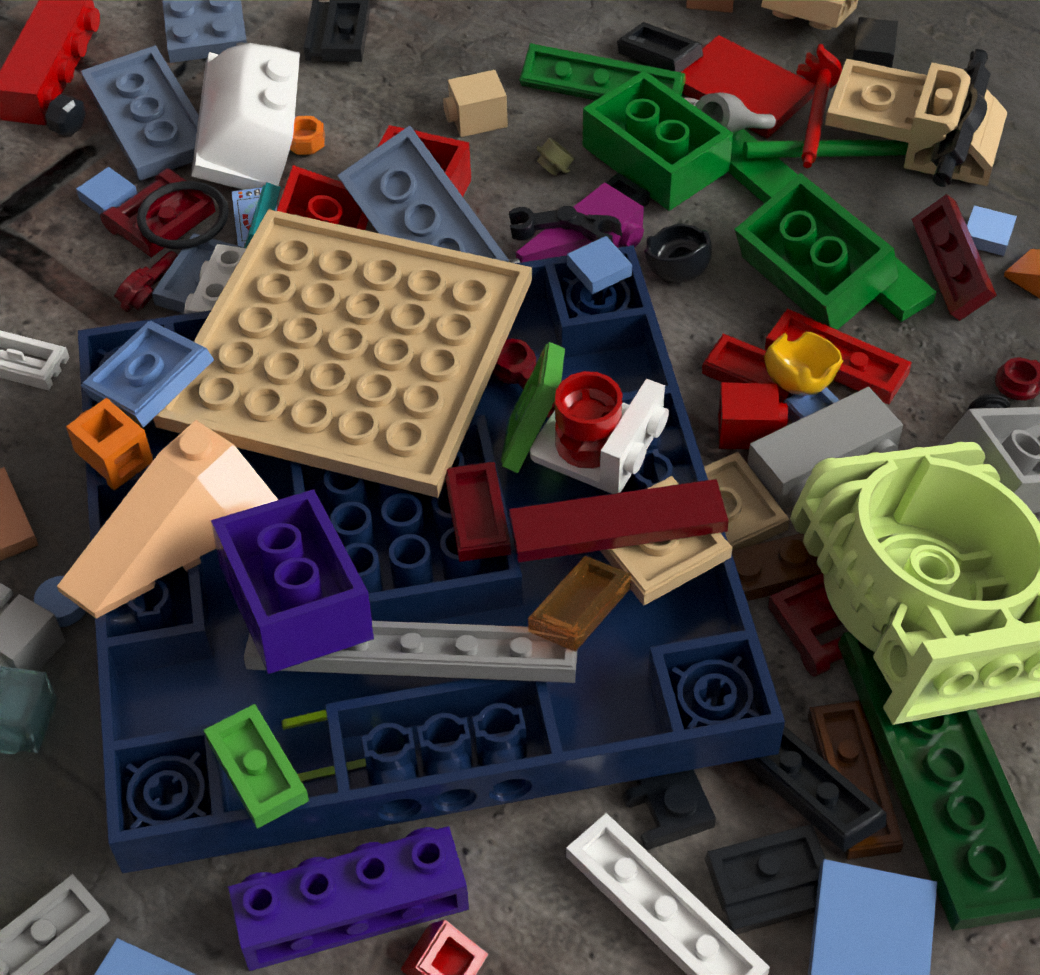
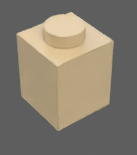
[443,70,508,137]

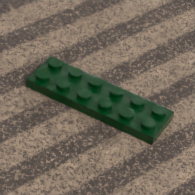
[838,632,1040,931]

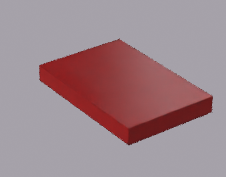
[681,35,816,139]

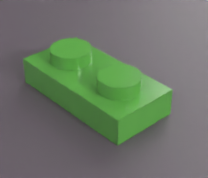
[204,704,309,829]

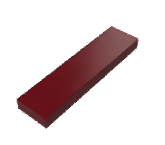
[509,479,729,563]

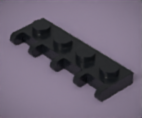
[622,769,716,850]

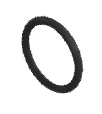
[137,181,229,249]

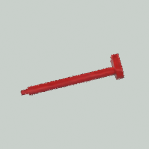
[796,44,842,169]

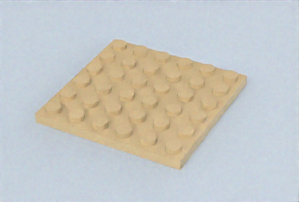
[153,209,532,498]

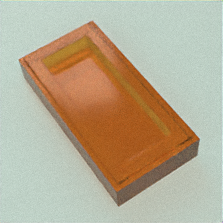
[528,556,631,652]

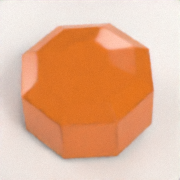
[290,116,325,155]

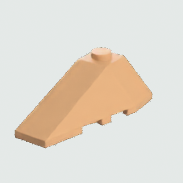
[57,420,278,619]

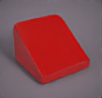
[401,920,488,975]

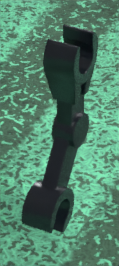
[509,206,622,243]

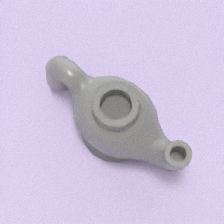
[684,93,776,134]

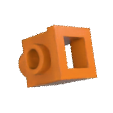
[66,398,153,490]

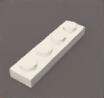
[566,813,770,975]

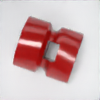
[555,371,623,469]

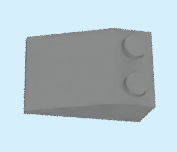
[938,407,1040,514]

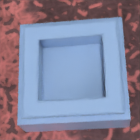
[967,205,1017,256]

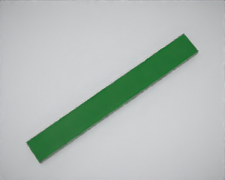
[729,129,937,322]

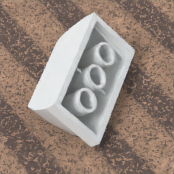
[191,43,300,190]

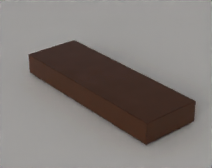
[808,700,904,860]

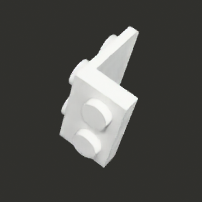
[530,379,669,494]

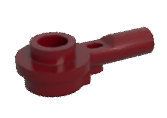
[114,251,178,312]
[492,339,555,418]
[995,357,1040,401]

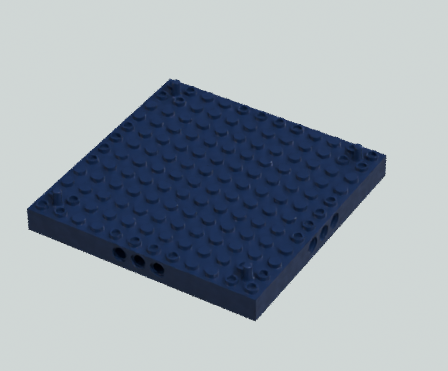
[78,245,785,874]

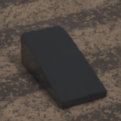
[852,17,898,68]

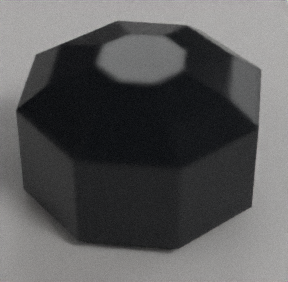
[45,94,86,137]

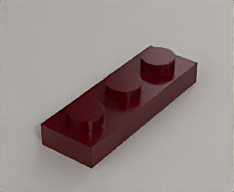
[911,194,997,321]

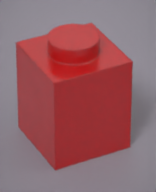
[718,382,788,449]

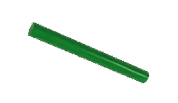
[743,139,908,159]

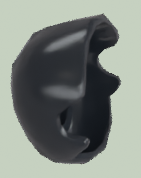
[644,223,712,283]

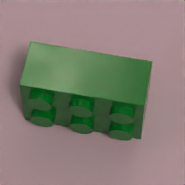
[582,71,733,211]
[734,173,899,330]

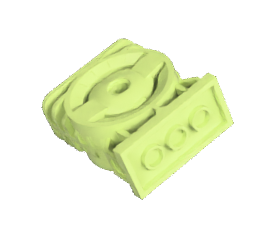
[790,442,1040,725]

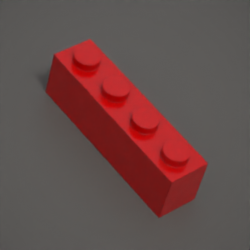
[0,0,100,126]

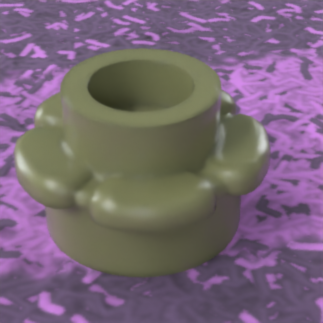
[536,138,575,176]

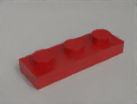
[765,308,912,405]

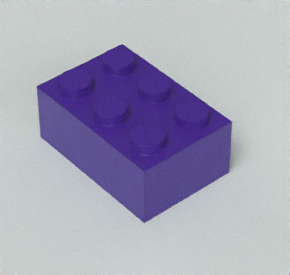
[211,489,374,674]

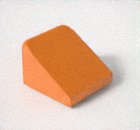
[1004,249,1040,299]

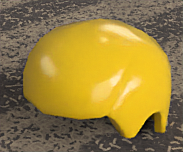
[764,332,843,396]

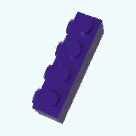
[228,826,469,971]

